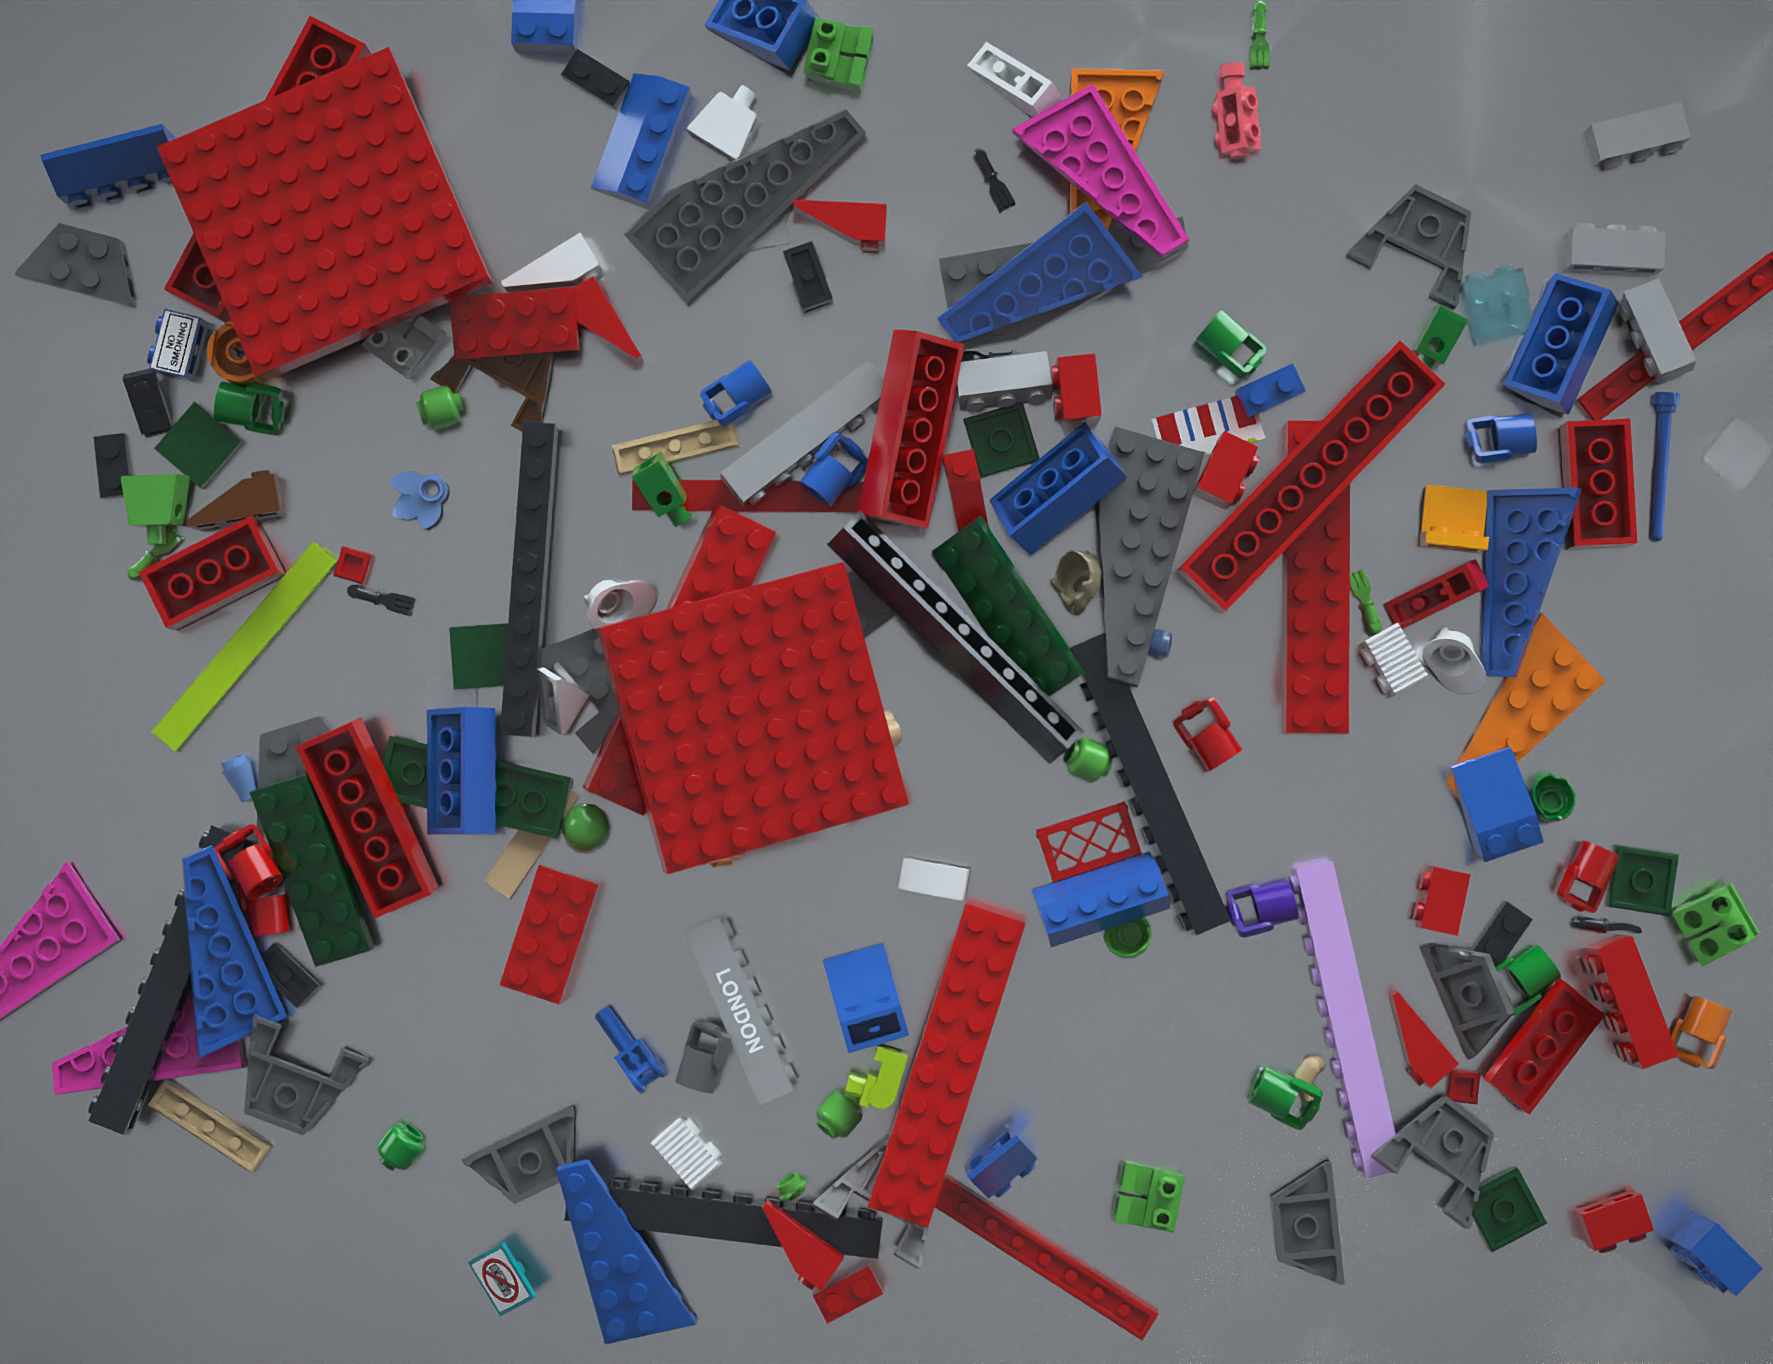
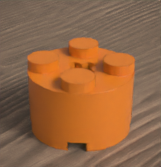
[207,321,266,386]

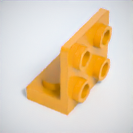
[1419,485,1489,553]

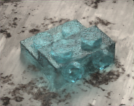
[1459,264,1533,346]

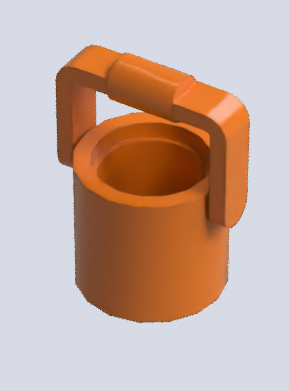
[1671,995,1733,1069]

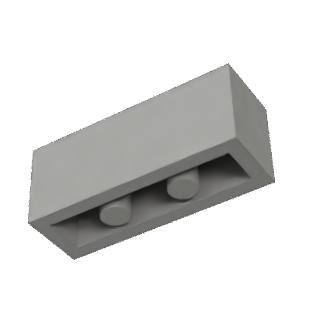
[1585,102,1691,169]
[1565,223,1666,275]
[1619,278,1697,384]
[956,351,1052,411]

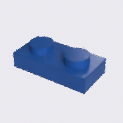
[1235,363,1306,418]

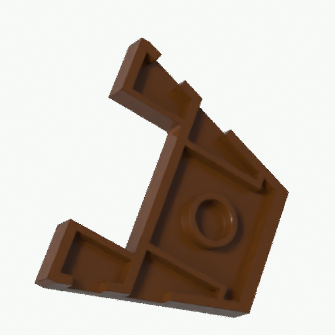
[430,352,554,432]

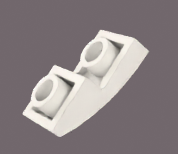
[898,858,969,901]

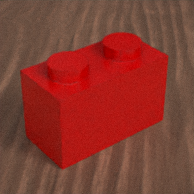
[1413,866,1471,936]
[1575,1191,1654,1253]
[813,1261,884,1324]

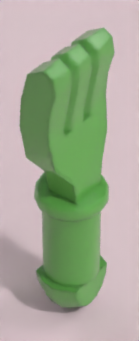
[1250,1,1270,68]
[127,526,184,581]
[1350,569,1382,634]

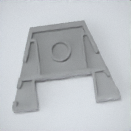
[812,1138,928,1269]

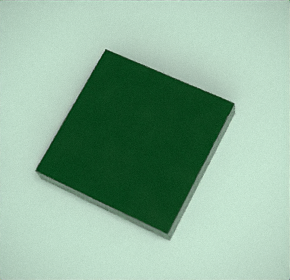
[154,401,243,489]
[963,402,1040,479]
[449,623,508,690]
[1606,845,1679,916]
[1471,1166,1547,1253]

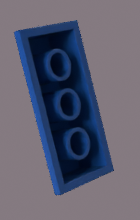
[591,73,692,209]
[41,124,176,206]
[1504,272,1619,415]
[989,422,1127,555]
[427,707,497,835]
[1031,851,1170,947]

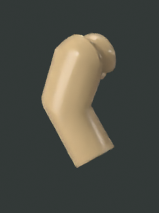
[1295,1056,1325,1102]

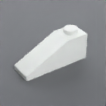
[967,42,1063,117]
[501,233,602,292]

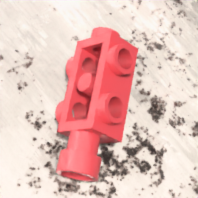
[1212,62,1261,159]

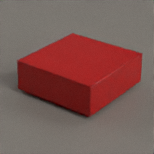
[333,546,373,585]
[1445,1070,1481,1105]

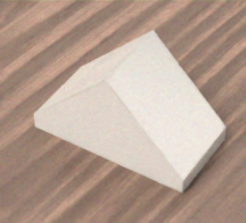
[538,668,589,735]

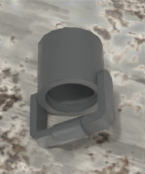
[675,1021,731,1094]

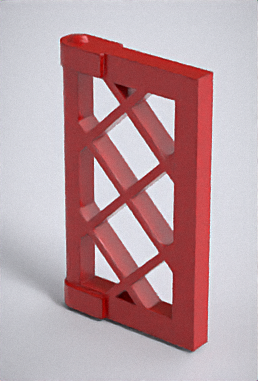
[1036,801,1142,882]

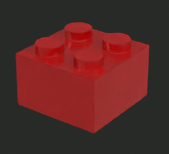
[1050,353,1102,428]
[1193,431,1260,510]

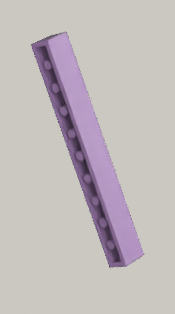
[1289,861,1404,1178]

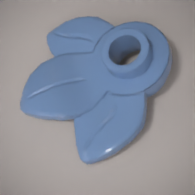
[390,471,448,529]

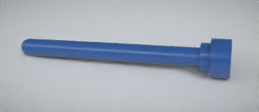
[1650,392,1680,542]

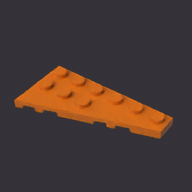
[1070,69,1164,230]
[1446,613,1606,800]

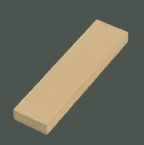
[611,420,739,477]
[484,789,580,899]
[148,1079,271,1174]

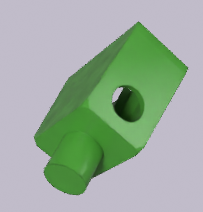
[121,474,190,545]

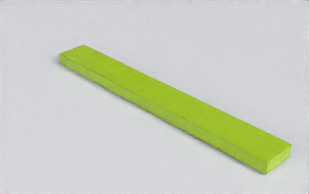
[151,541,337,752]

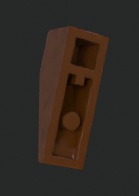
[186,470,286,530]

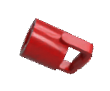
[1173,697,1243,771]
[214,824,283,899]
[1557,840,1620,913]
[237,880,291,937]

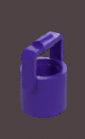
[1226,880,1299,938]

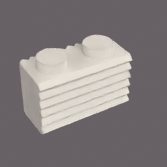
[1361,623,1429,697]
[651,1116,722,1190]

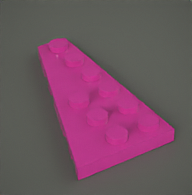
[1012,84,1189,258]
[0,862,120,1019]
[52,995,245,1095]

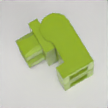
[844,1043,908,1109]

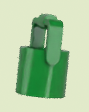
[1196,309,1267,379]
[214,382,284,435]
[1495,944,1561,1015]
[1248,1066,1323,1130]

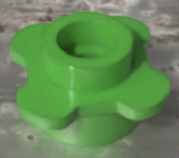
[776,1172,807,1201]

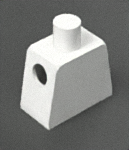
[687,85,758,162]

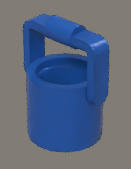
[700,359,773,426]
[1465,413,1537,463]
[799,433,868,507]

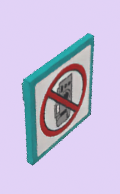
[468,1242,537,1316]

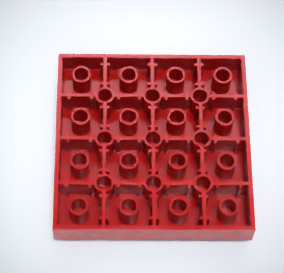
[157,47,493,382]
[596,562,909,874]

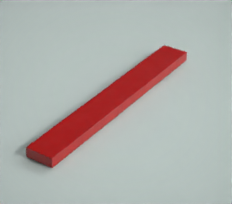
[1575,251,1773,420]
[632,479,864,514]
[935,1176,1159,1340]

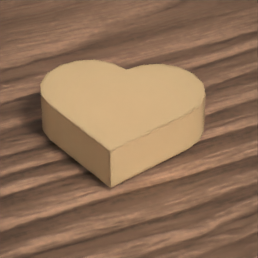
[884,710,902,746]

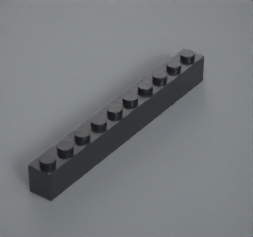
[500,421,558,738]
[827,510,1084,764]
[1070,633,1231,936]
[88,825,252,1135]
[564,1179,883,1259]

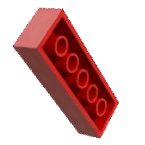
[858,329,965,528]
[295,717,439,919]

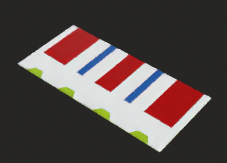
[1151,395,1266,455]

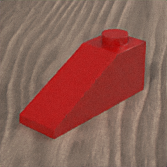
[793,200,887,251]
[574,276,643,363]
[942,449,989,532]
[1385,559,1490,629]
[1388,990,1459,1088]
[762,1199,844,1290]

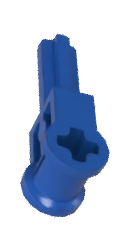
[595,1007,667,1094]

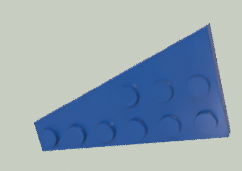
[937,202,1143,342]
[1483,488,1582,677]
[182,845,287,1058]
[556,1159,697,1344]

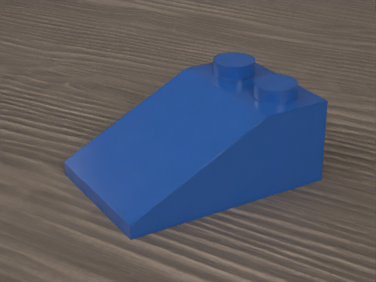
[511,0,579,54]
[705,0,820,71]
[1450,746,1544,863]
[964,1127,1038,1199]

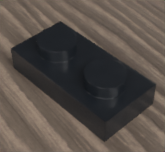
[561,49,630,109]
[783,241,833,311]
[123,368,173,435]
[93,433,132,499]
[1471,901,1533,967]
[261,942,321,1009]

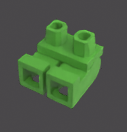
[803,17,874,93]
[1672,883,1760,967]
[1112,1160,1185,1233]

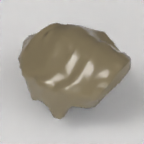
[1050,550,1103,615]

